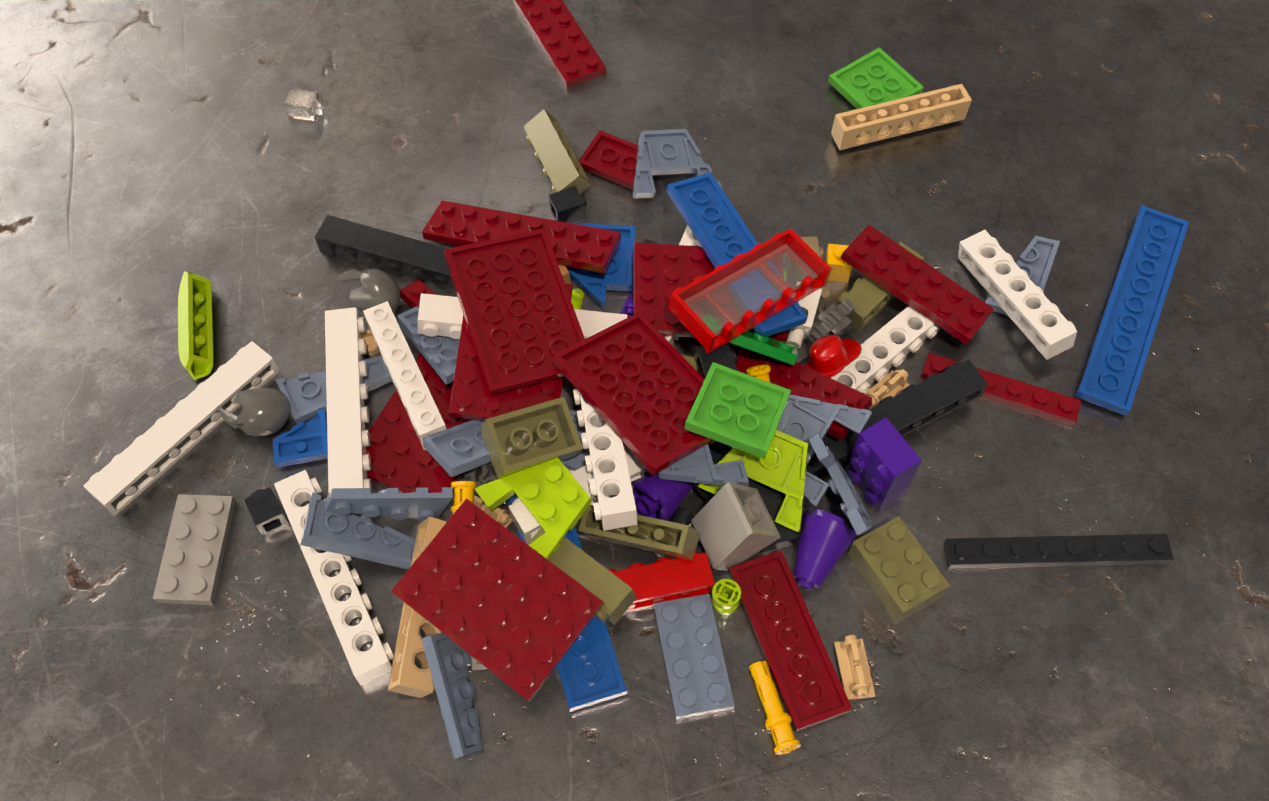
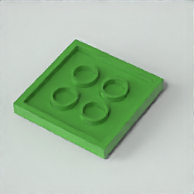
[828,47,924,109]
[684,362,791,459]

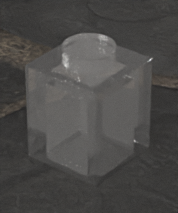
[284,88,323,124]

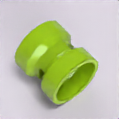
[711,579,741,616]

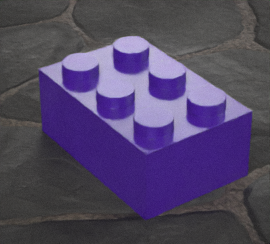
[845,418,922,512]

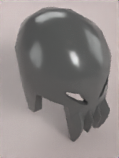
[337,268,401,313]
[218,388,290,437]

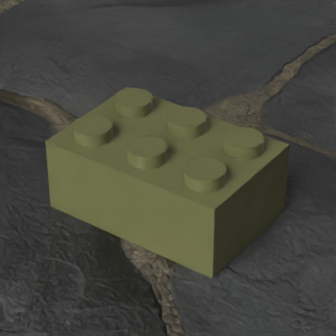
[480,397,583,479]
[847,516,950,624]

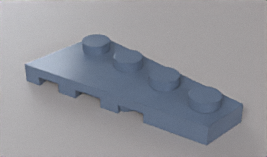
[985,236,1060,315]
[397,307,460,385]
[275,356,392,424]
[325,487,453,522]
[300,492,416,569]
[422,633,482,759]

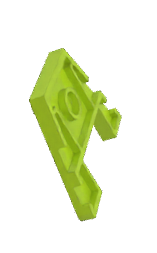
[698,430,809,533]
[475,458,592,559]

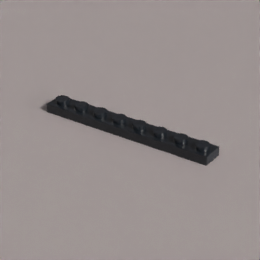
[944,534,1174,569]

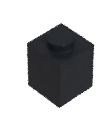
[549,186,587,223]
[244,487,289,537]

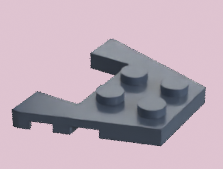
[633,129,722,199]
[776,395,872,507]
[809,434,874,536]
[658,444,749,486]

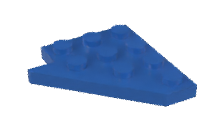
[565,223,635,308]

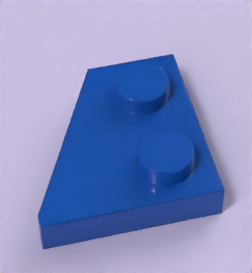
[273,409,328,468]

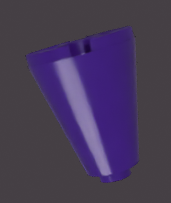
[631,473,695,521]
[793,508,857,591]

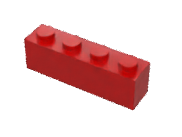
[607,552,715,613]

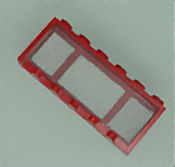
[668,228,832,354]

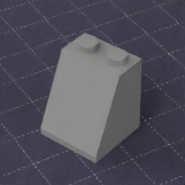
[691,482,781,571]

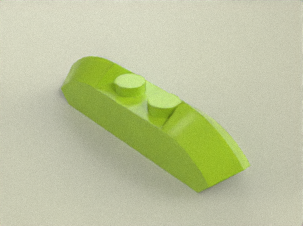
[178,271,213,380]

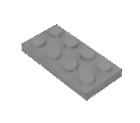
[153,494,236,605]

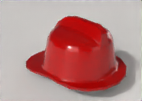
[806,335,862,377]

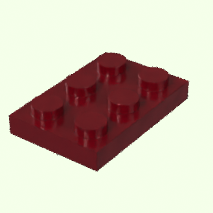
[579,130,638,190]

